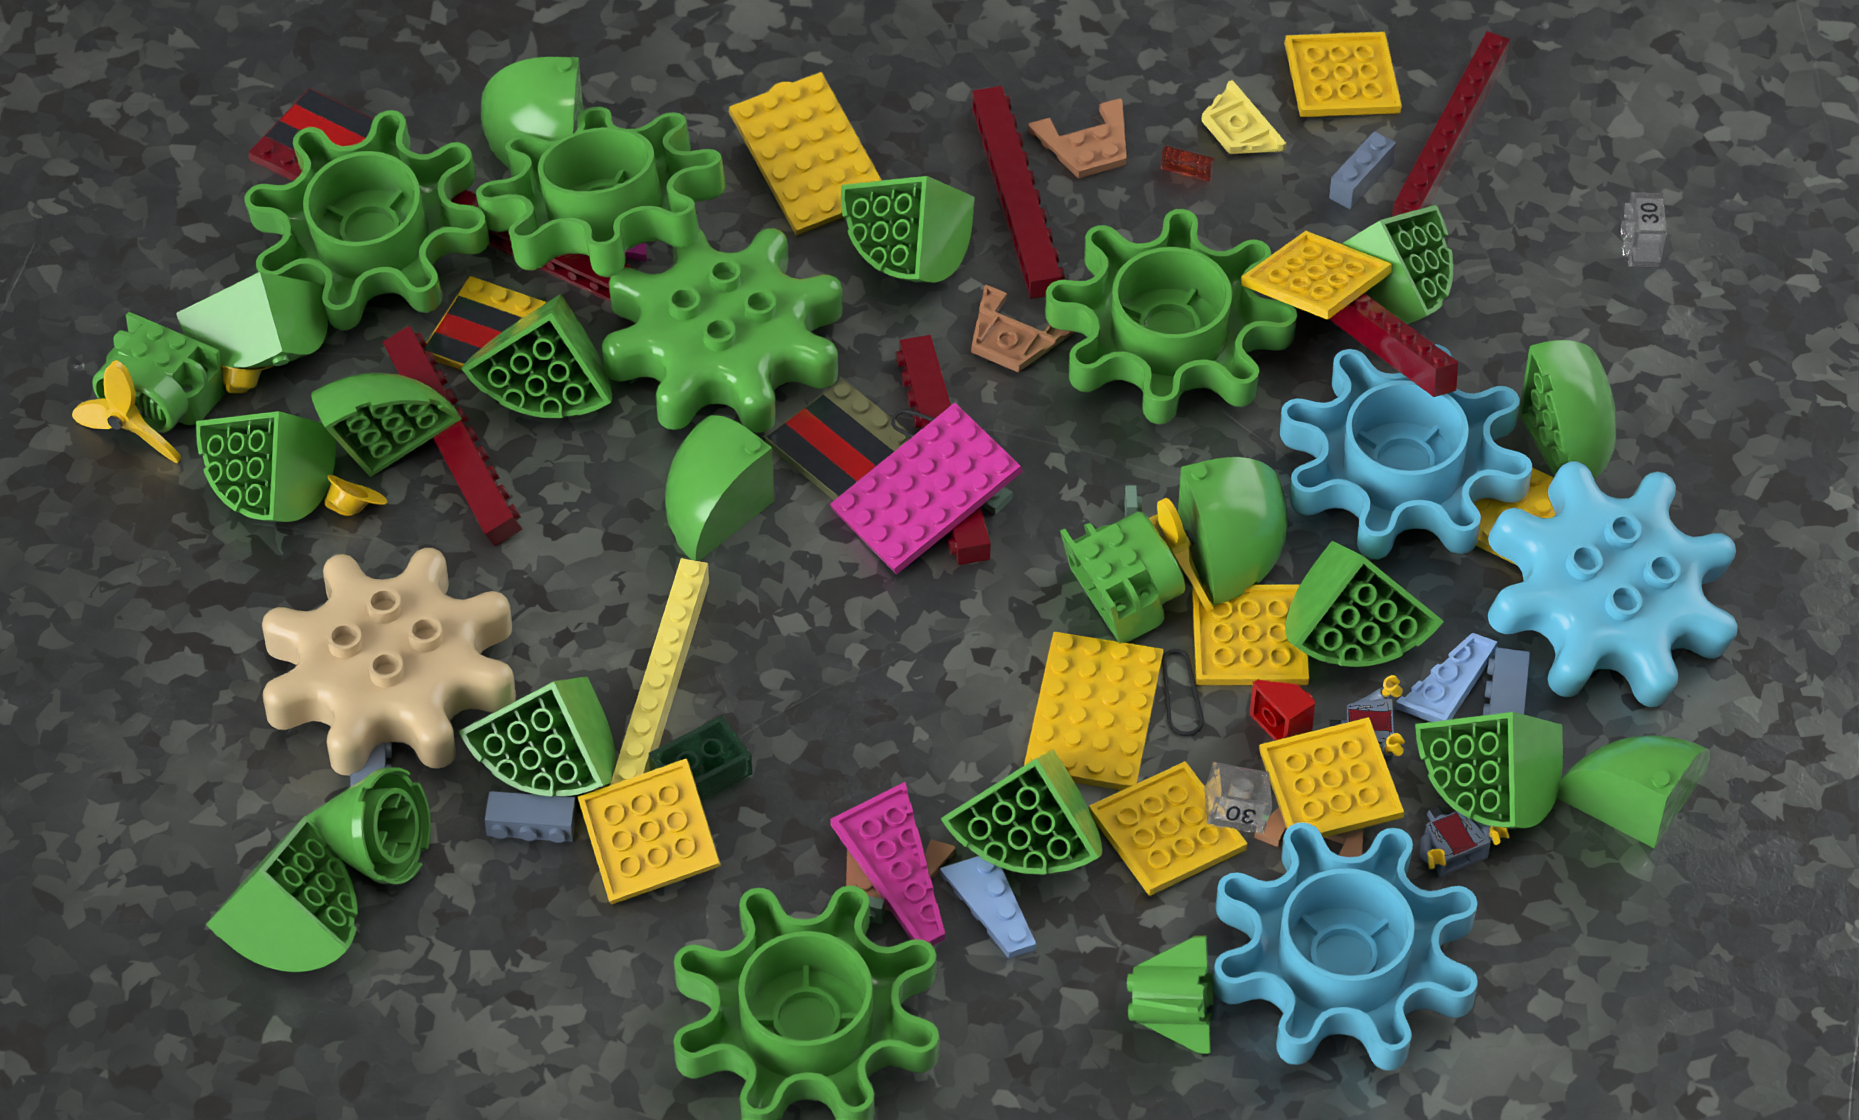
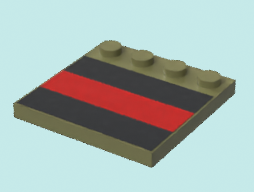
[765,378,911,500]

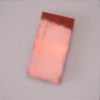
[1161,146,1214,182]

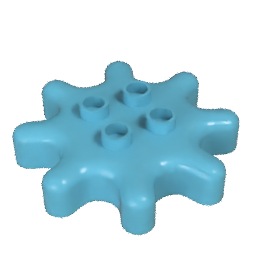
[1280,344,1532,560]
[1488,461,1738,707]
[1213,822,1478,1071]

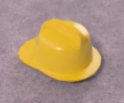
[221,365,274,393]
[324,475,387,516]

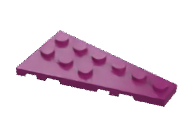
[831,782,945,946]

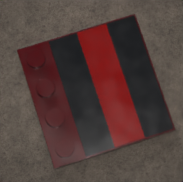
[248,88,374,181]

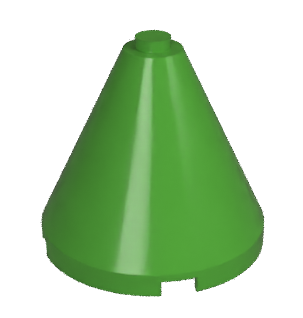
[307,767,431,884]

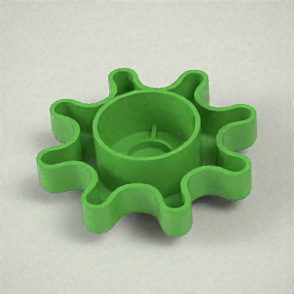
[476,107,726,277]
[245,110,490,331]
[1045,209,1297,425]
[602,228,843,433]
[674,886,939,1120]

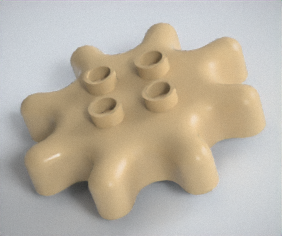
[262,548,516,775]

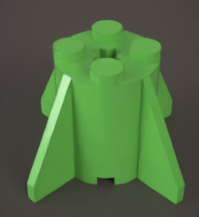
[1127,936,1214,1053]

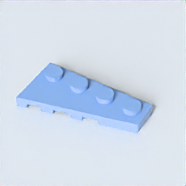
[1395,633,1498,722]
[940,856,1036,959]

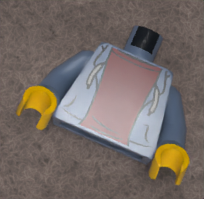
[1329,675,1405,760]
[1419,806,1510,877]

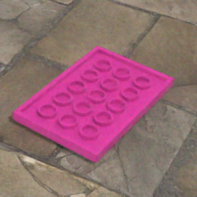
[830,403,1023,575]

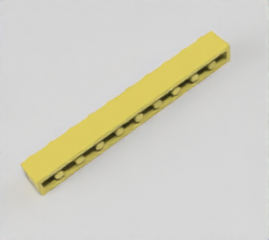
[610,558,709,785]

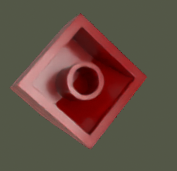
[1250,679,1316,741]

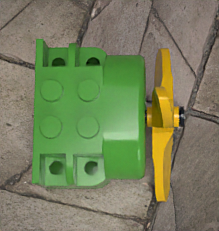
[72,312,225,463]
[1060,498,1214,643]

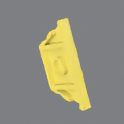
[1202,80,1286,154]

